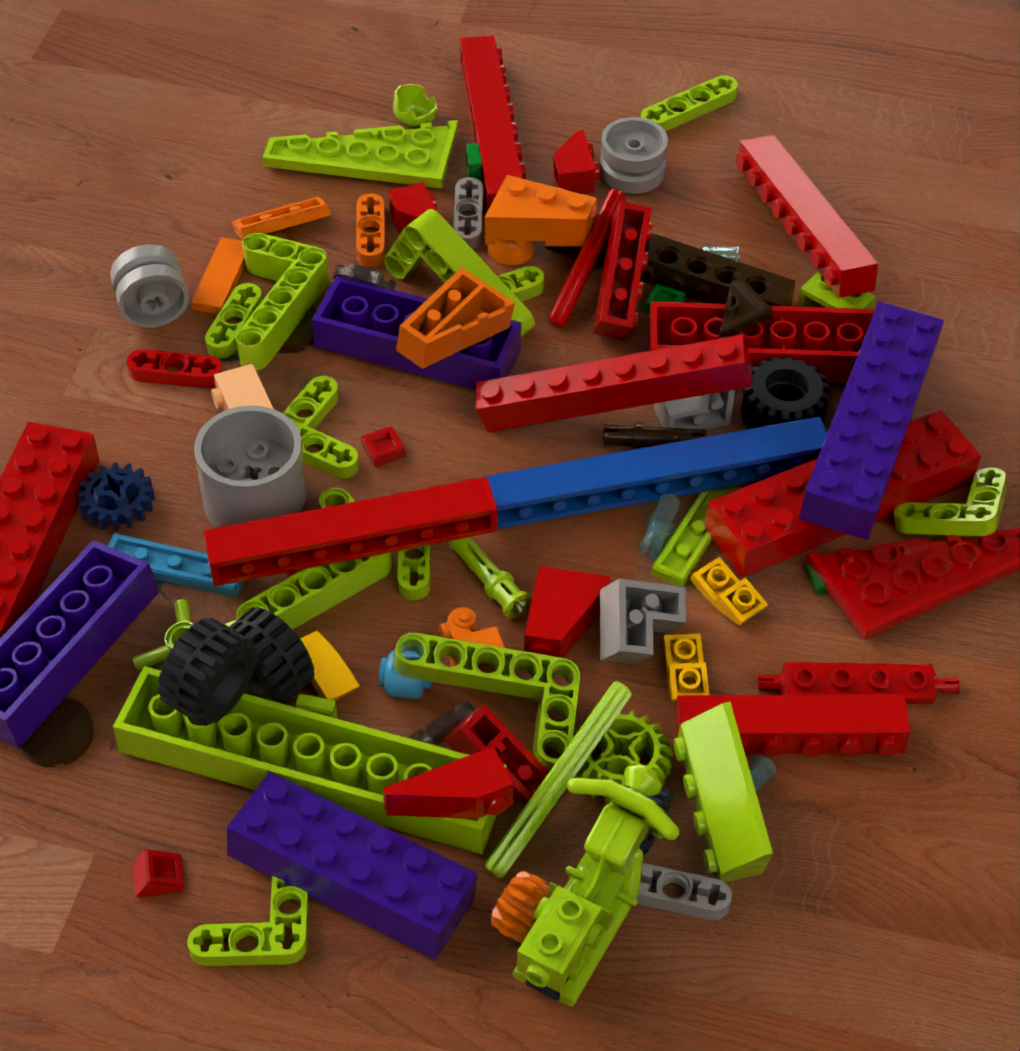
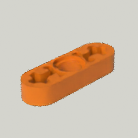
[356,193,385,267]

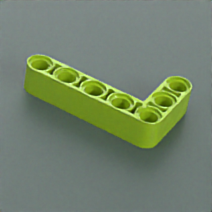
[384,209,535,338]
[236,233,330,371]
[236,488,392,630]
[392,633,580,772]

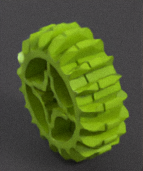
[573,709,673,805]

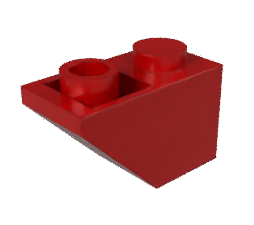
[553,130,600,194]
[388,182,445,234]

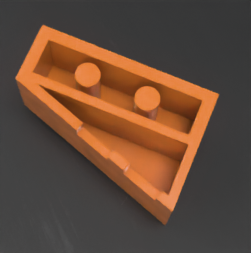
[485,175,597,247]
[396,267,515,369]

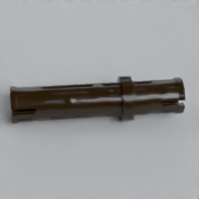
[603,423,707,449]

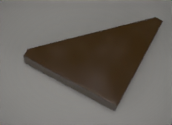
[719,273,773,338]

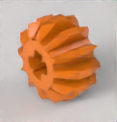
[491,870,550,943]

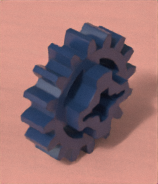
[77,462,155,531]

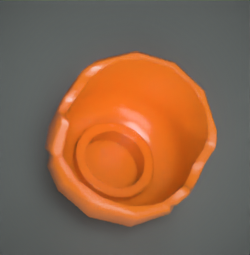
[487,240,534,266]

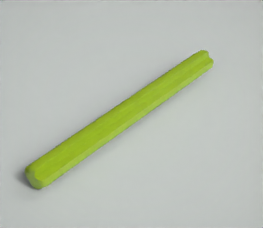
[484,681,632,879]

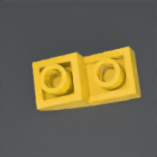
[690,556,768,626]
[300,631,360,700]
[663,633,709,702]

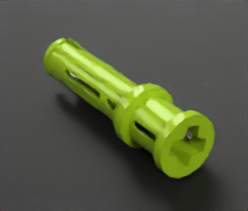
[449,537,532,619]

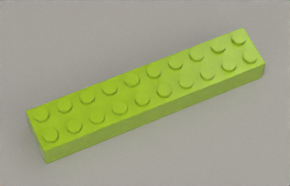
[113,666,507,854]

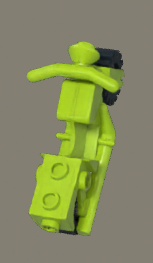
[512,764,679,1007]

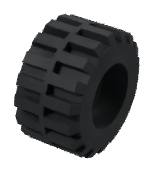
[741,356,829,429]
[230,607,315,704]
[158,617,257,726]

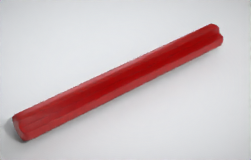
[549,189,626,328]

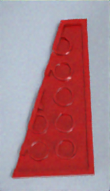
[805,527,1020,639]

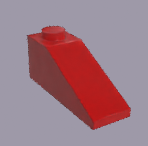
[444,704,549,806]
[383,746,514,819]

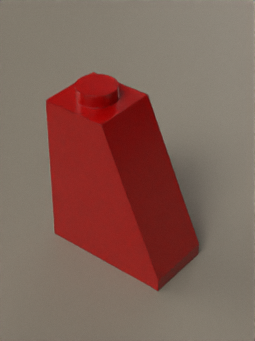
[524,566,611,658]

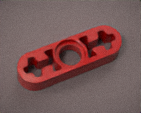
[127,349,222,388]

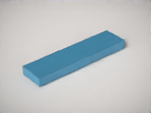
[108,533,244,598]

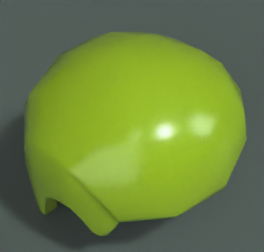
[393,84,438,128]

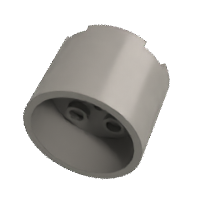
[194,405,307,528]

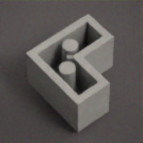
[654,390,735,430]
[600,579,686,665]

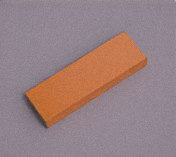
[232,196,331,241]
[191,237,245,315]

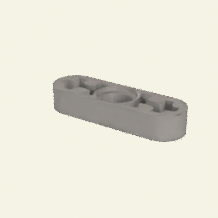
[454,177,483,249]
[637,863,732,920]

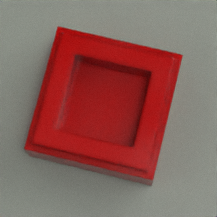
[361,426,406,467]

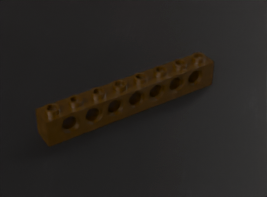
[545,214,796,306]

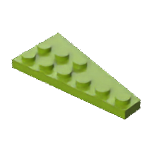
[262,120,458,189]

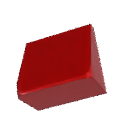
[133,849,184,897]

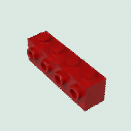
[592,201,653,340]

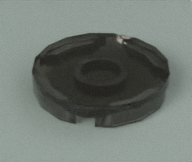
[333,263,398,290]

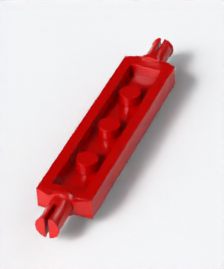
[757,662,960,705]

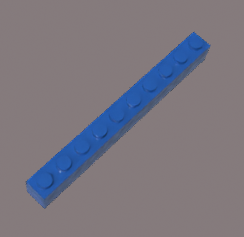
[482,417,827,530]

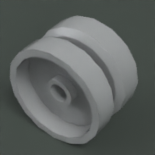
[600,117,668,194]
[110,244,190,328]

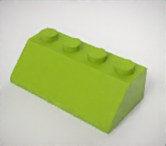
[673,702,773,882]

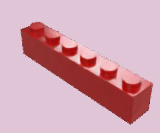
[675,694,911,756]

